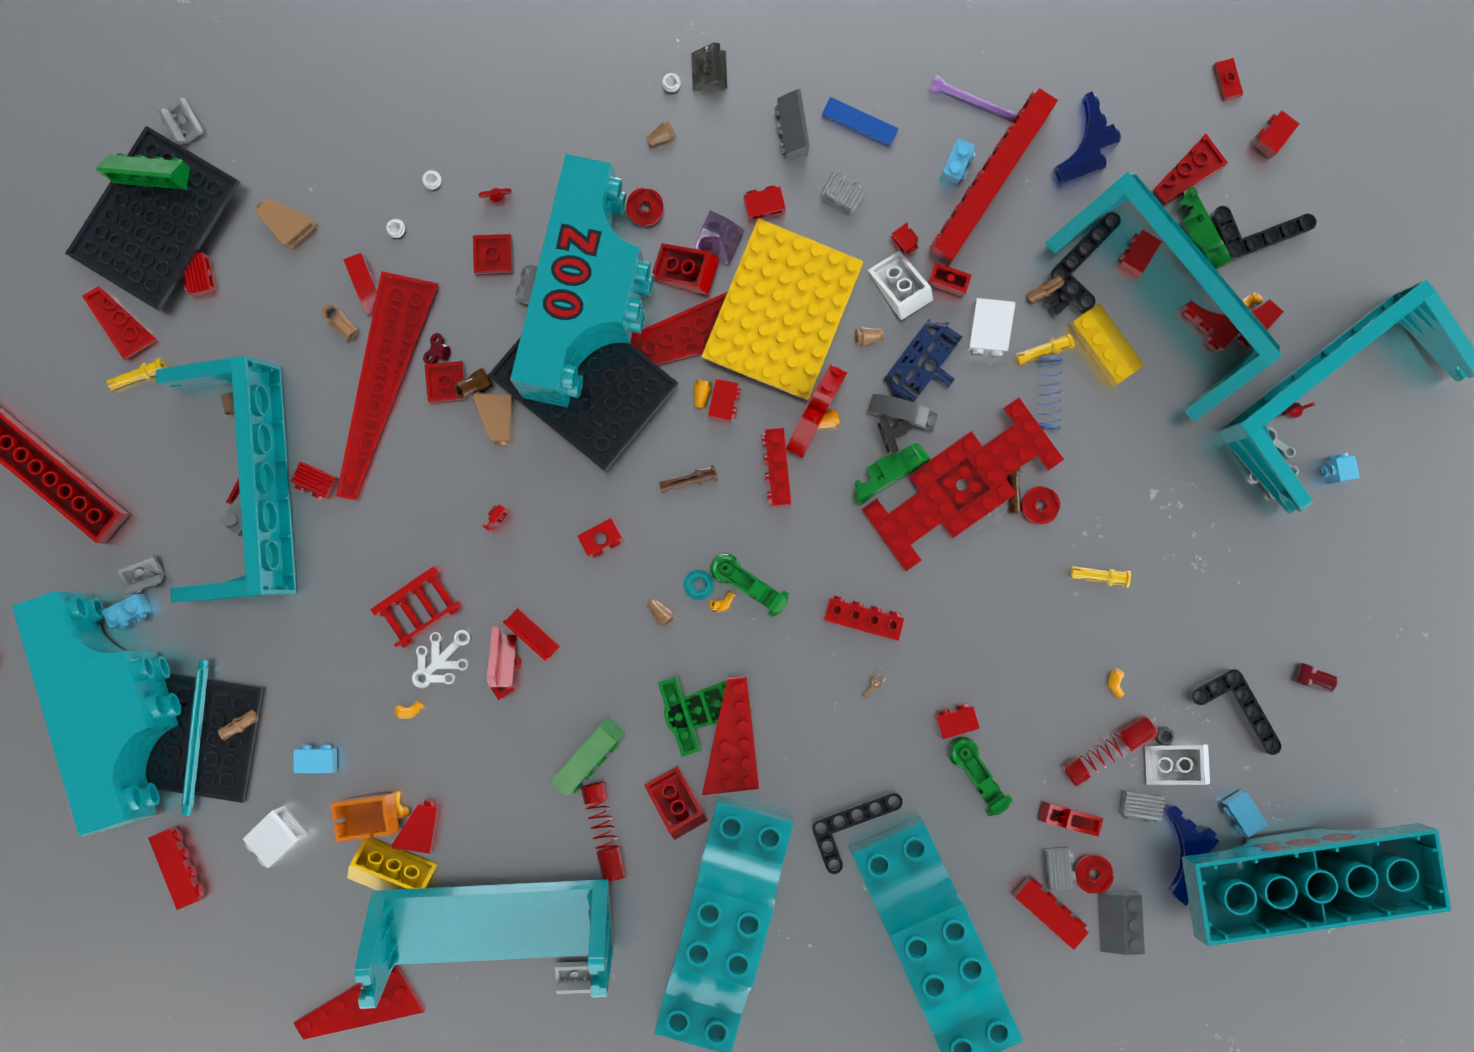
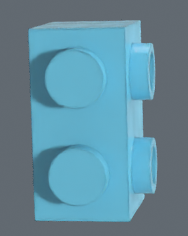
[940,138,976,186]
[1322,453,1360,484]
[102,594,153,630]
[293,744,337,773]
[1222,790,1268,838]

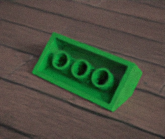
[96,153,190,190]

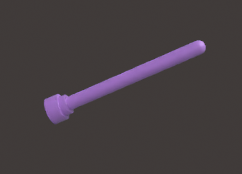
[930,76,1016,120]

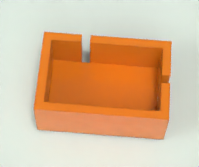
[330,793,399,842]

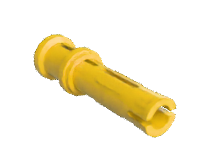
[1015,332,1075,366]
[107,357,166,391]
[1070,566,1131,588]

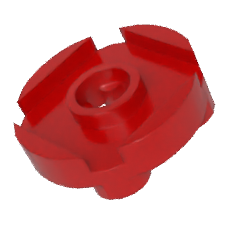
[626,188,664,228]
[1021,486,1061,525]
[1074,854,1114,894]

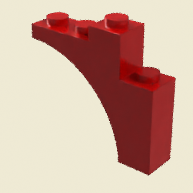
[1181,299,1284,353]
[786,364,847,458]

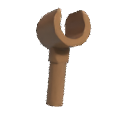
[862,673,885,698]

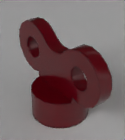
[423,333,451,364]

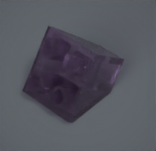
[695,210,745,265]

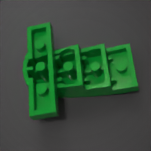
[658,675,753,757]

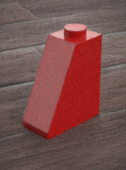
[391,800,441,854]

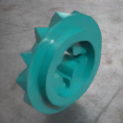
[683,569,714,600]

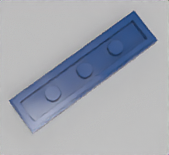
[822,97,899,147]

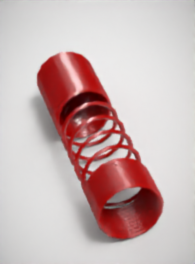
[1063,715,1158,787]
[580,782,627,882]

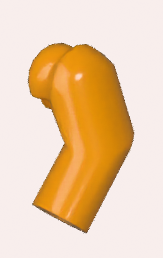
[709,590,736,612]
[391,791,410,819]

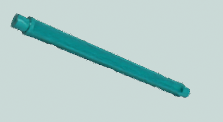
[181,659,209,816]

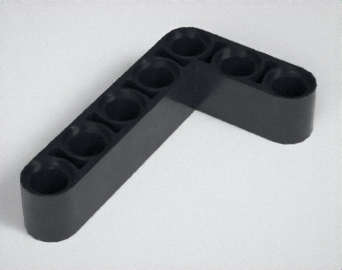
[1209,206,1317,262]
[1047,212,1121,313]
[1187,669,1282,755]
[811,791,903,874]

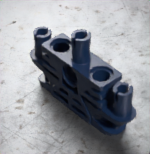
[883,319,963,403]

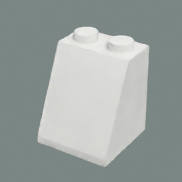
[967,298,1015,356]
[243,806,308,868]

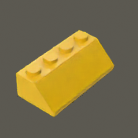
[1069,303,1144,387]
[347,838,437,891]

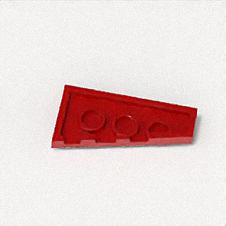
[1153,133,1228,206]
[82,286,158,360]

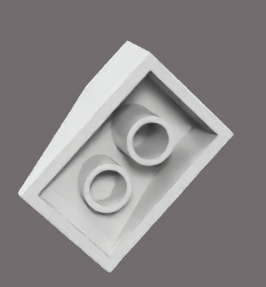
[868,250,933,320]
[1145,744,1210,785]

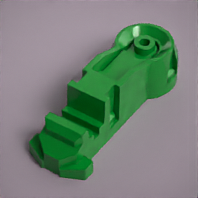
[1178,186,1231,270]
[853,443,931,505]
[710,553,789,617]
[947,737,1013,816]

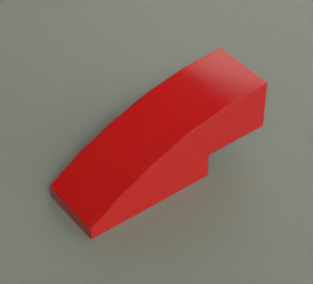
[343,253,378,316]
[1038,801,1104,837]

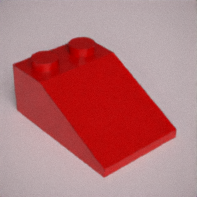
[652,243,720,295]
[644,766,708,840]

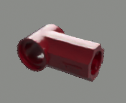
[1295,663,1337,692]

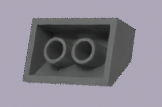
[774,89,809,159]
[1098,891,1145,955]

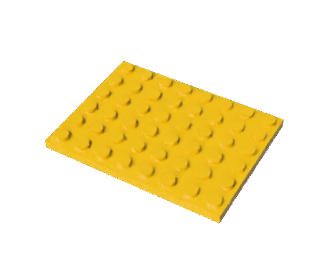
[701,218,863,401]

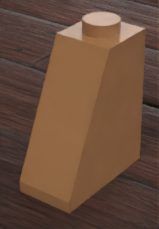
[254,199,317,249]
[473,393,514,446]

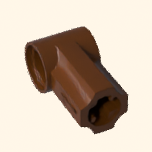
[454,368,494,399]

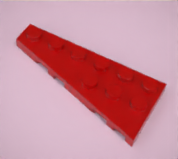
[702,675,759,795]
[293,965,424,1040]

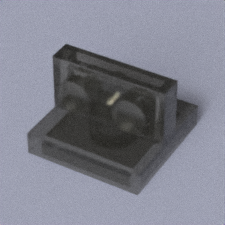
[691,42,727,91]
[876,415,912,455]

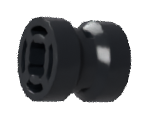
[1043,290,1070,317]

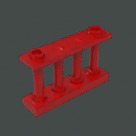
[370,566,463,648]

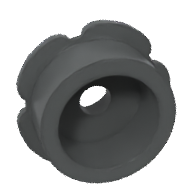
[1155,726,1174,745]

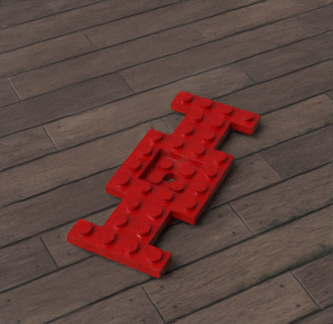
[862,397,1064,571]

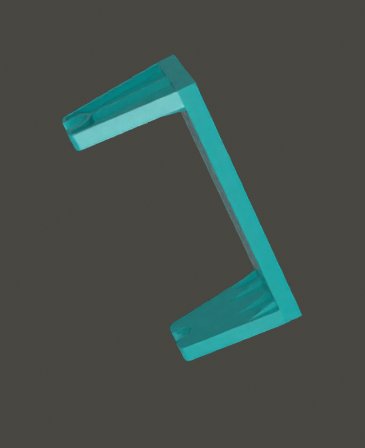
[1045,171,1282,422]
[1217,279,1474,513]
[156,356,297,603]
[354,879,614,1009]

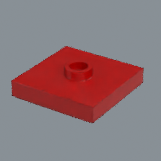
[473,234,513,274]
[424,361,467,403]

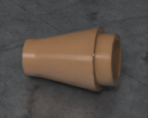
[646,121,675,147]
[855,327,884,346]
[647,598,674,627]

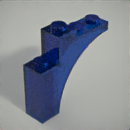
[1053,91,1121,188]
[1163,804,1220,906]

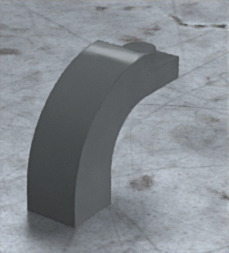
[868,394,938,432]

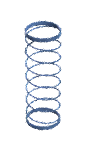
[1037,356,1063,430]

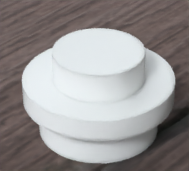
[662,73,681,93]
[422,170,442,190]
[386,219,406,238]

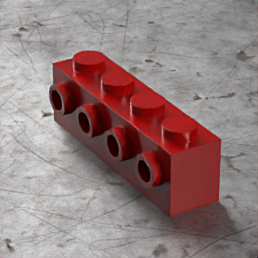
[761,428,791,507]
[823,596,905,641]
[148,826,205,910]
[1012,877,1089,950]

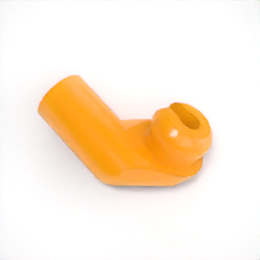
[1243,293,1263,308]
[1107,669,1125,699]
[394,700,424,719]

